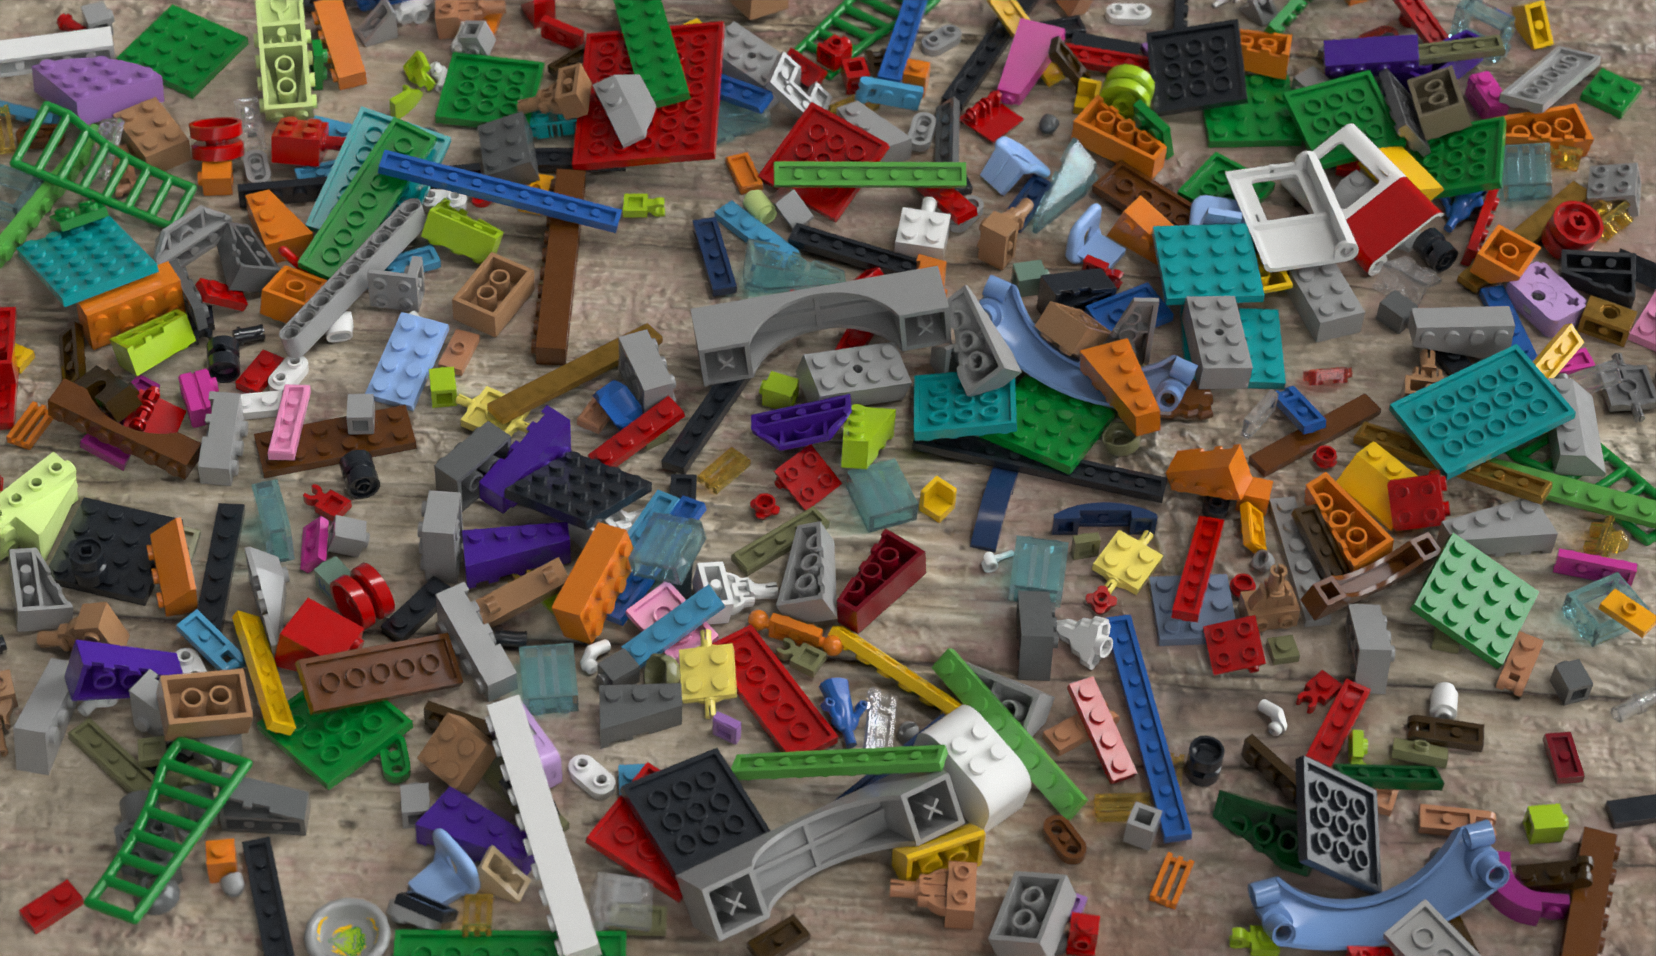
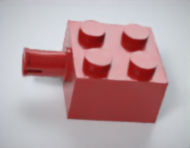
[271,116,346,167]

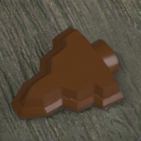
[1160,379,1214,420]

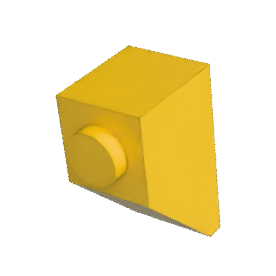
[1511,0,1554,50]

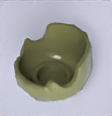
[1102,422,1141,457]
[644,654,681,684]

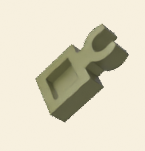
[776,638,827,678]

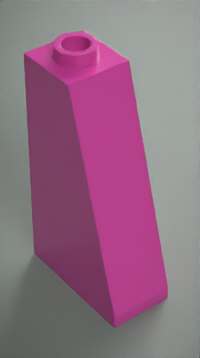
[997,18,1065,105]

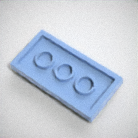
[365,312,449,411]

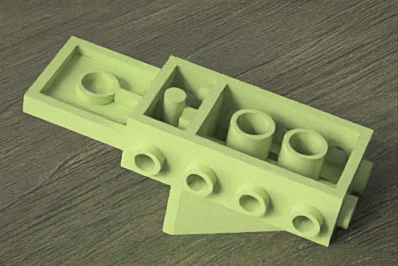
[253,0,318,123]
[0,452,78,562]

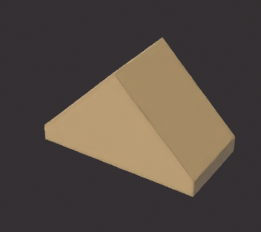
[478,845,531,903]

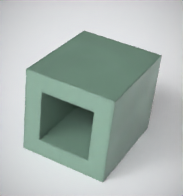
[1011,260,1049,297]
[314,556,350,605]

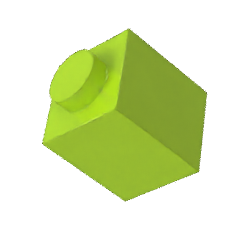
[429,367,458,408]
[759,371,800,409]
[1522,803,1569,845]

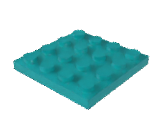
[1152,223,1265,305]
[1180,306,1286,390]
[914,372,1017,441]

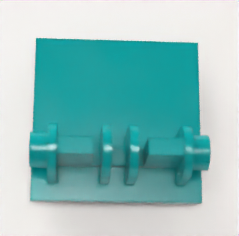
[530,110,577,139]

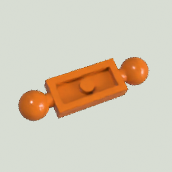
[748,610,844,656]

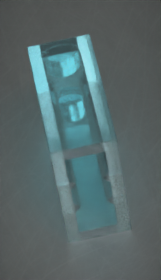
[1503,143,1552,202]
[846,458,918,533]
[251,479,295,563]
[628,512,707,585]
[1008,535,1069,607]
[519,643,579,716]

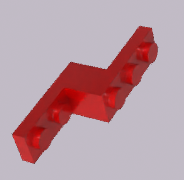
[0,307,19,430]

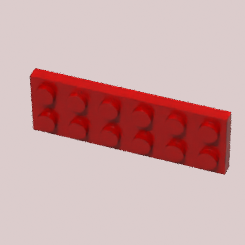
[712,624,839,752]

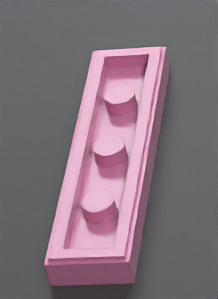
[268,384,311,460]

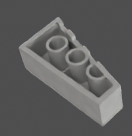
[13,658,78,775]

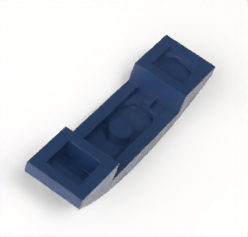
[970,467,1018,553]
[1051,502,1158,535]

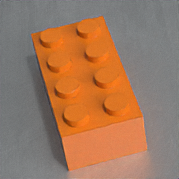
[76,261,186,350]
[551,522,638,644]

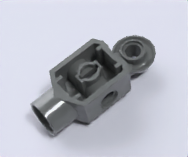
[114,790,184,916]

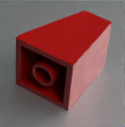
[274,597,364,672]

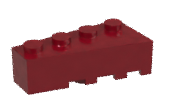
[836,528,927,634]

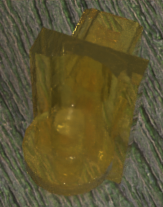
[1593,200,1634,241]
[1583,515,1630,558]

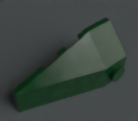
[1212,790,1313,877]

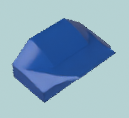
[592,380,643,431]

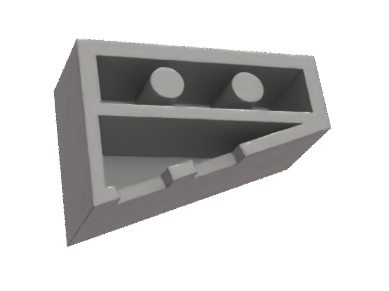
[8,548,73,632]

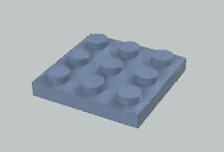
[1148,574,1235,646]

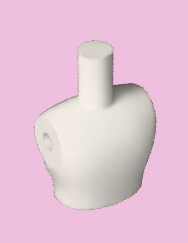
[324,311,354,343]

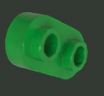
[379,736,411,784]

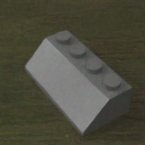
[1547,378,1606,476]

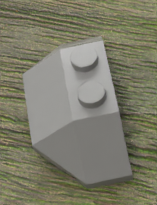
[592,74,656,148]
[153,205,232,268]

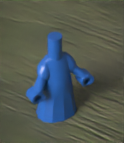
[1440,191,1487,232]
[819,678,869,748]

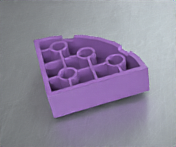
[31,56,164,125]

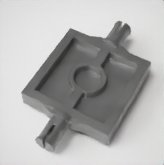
[1596,352,1656,423]

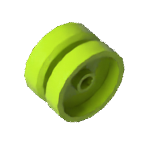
[1099,64,1155,123]

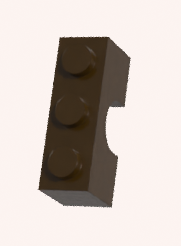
[74,365,142,423]

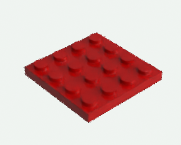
[758,102,890,223]
[585,762,683,903]

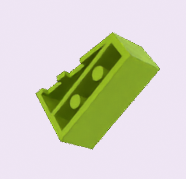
[421,198,504,264]

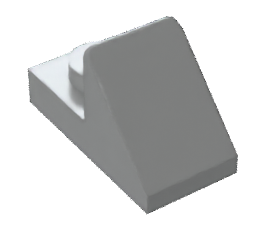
[1239,0,1278,26]

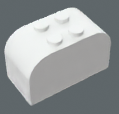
[914,705,1031,833]

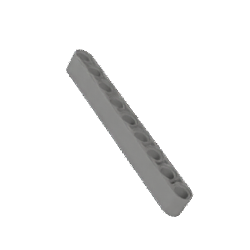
[279,198,427,358]

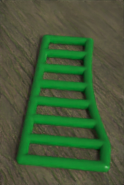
[793,0,941,80]
[9,101,197,229]
[1504,433,1656,546]
[83,736,253,925]

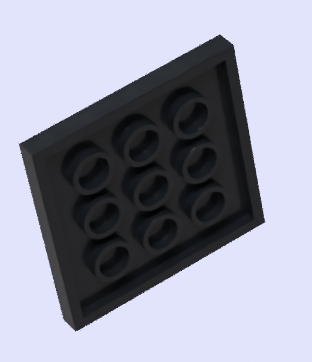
[1146,19,1248,117]
[504,451,652,530]
[48,497,184,606]
[620,747,771,880]
[1295,755,1382,895]

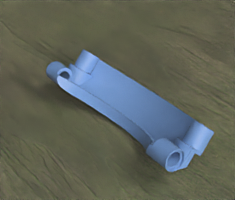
[979,275,1198,412]
[1248,819,1509,951]

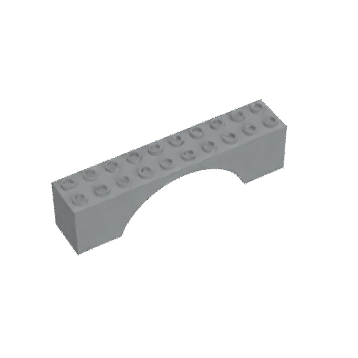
[690,266,952,386]
[676,770,965,942]

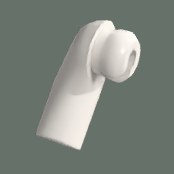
[429,62,448,93]
[580,639,611,674]

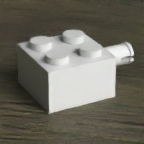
[895,197,951,260]

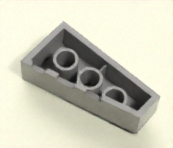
[1408,306,1515,359]
[1436,499,1558,557]
[776,521,837,623]
[435,582,518,702]
[129,669,243,772]

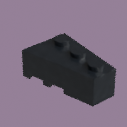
[1558,249,1636,309]
[1036,268,1117,315]

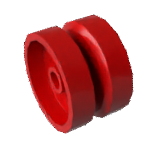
[189,117,245,162]
[1541,200,1604,259]
[330,562,395,630]

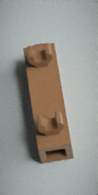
[475,557,568,628]

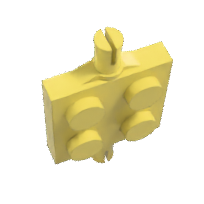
[456,386,531,437]
[1091,530,1164,596]
[679,629,737,719]

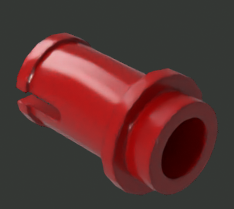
[56,13,87,32]

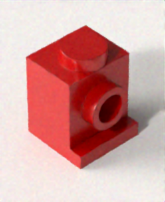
[816,34,852,72]
[840,57,870,95]
[1066,912,1100,956]

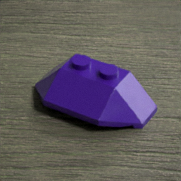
[751,394,852,451]

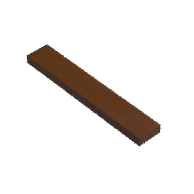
[1249,393,1381,478]

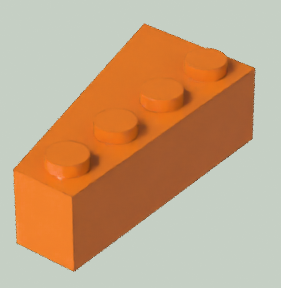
[311,0,367,90]
[1240,29,1292,80]
[1071,95,1167,179]
[1494,103,1594,157]
[1080,338,1161,437]
[1304,472,1394,573]

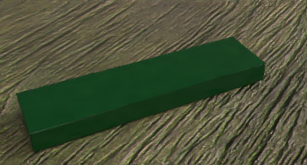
[1332,764,1444,791]

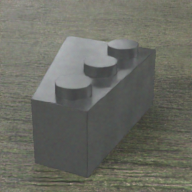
[217,222,281,293]
[1016,591,1059,681]
[599,683,682,749]
[218,772,311,836]

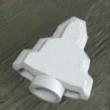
[392,0,435,25]
[1056,616,1113,670]

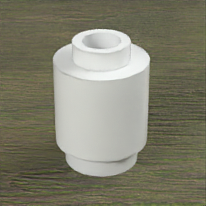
[1430,682,1458,720]

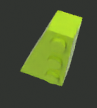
[109,309,196,376]
[841,404,896,469]

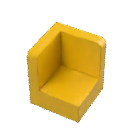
[1073,78,1103,114]
[919,475,957,523]

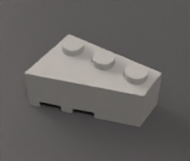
[837,101,912,162]
[198,391,249,486]
[1345,604,1395,694]

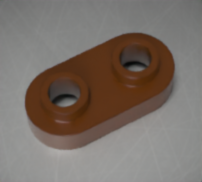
[16,124,65,149]
[1042,815,1087,865]

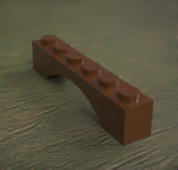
[48,378,201,480]
[1300,532,1441,621]

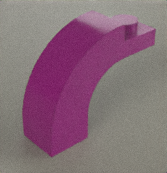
[1486,851,1570,926]

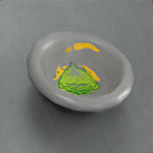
[303,898,391,956]

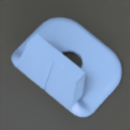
[980,136,1050,196]
[1189,195,1245,225]
[1065,203,1126,270]
[408,829,481,905]

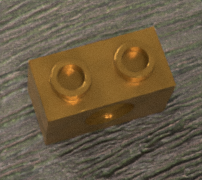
[1577,296,1637,347]

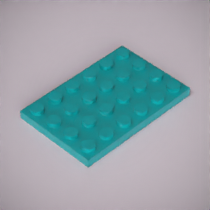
[305,106,451,233]
[16,216,159,307]
[1389,344,1576,480]

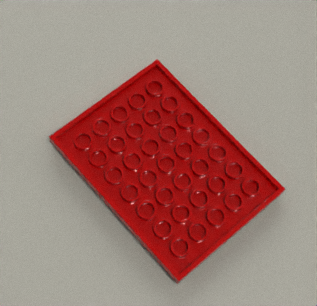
[572,21,725,170]

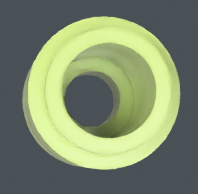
[743,190,777,225]

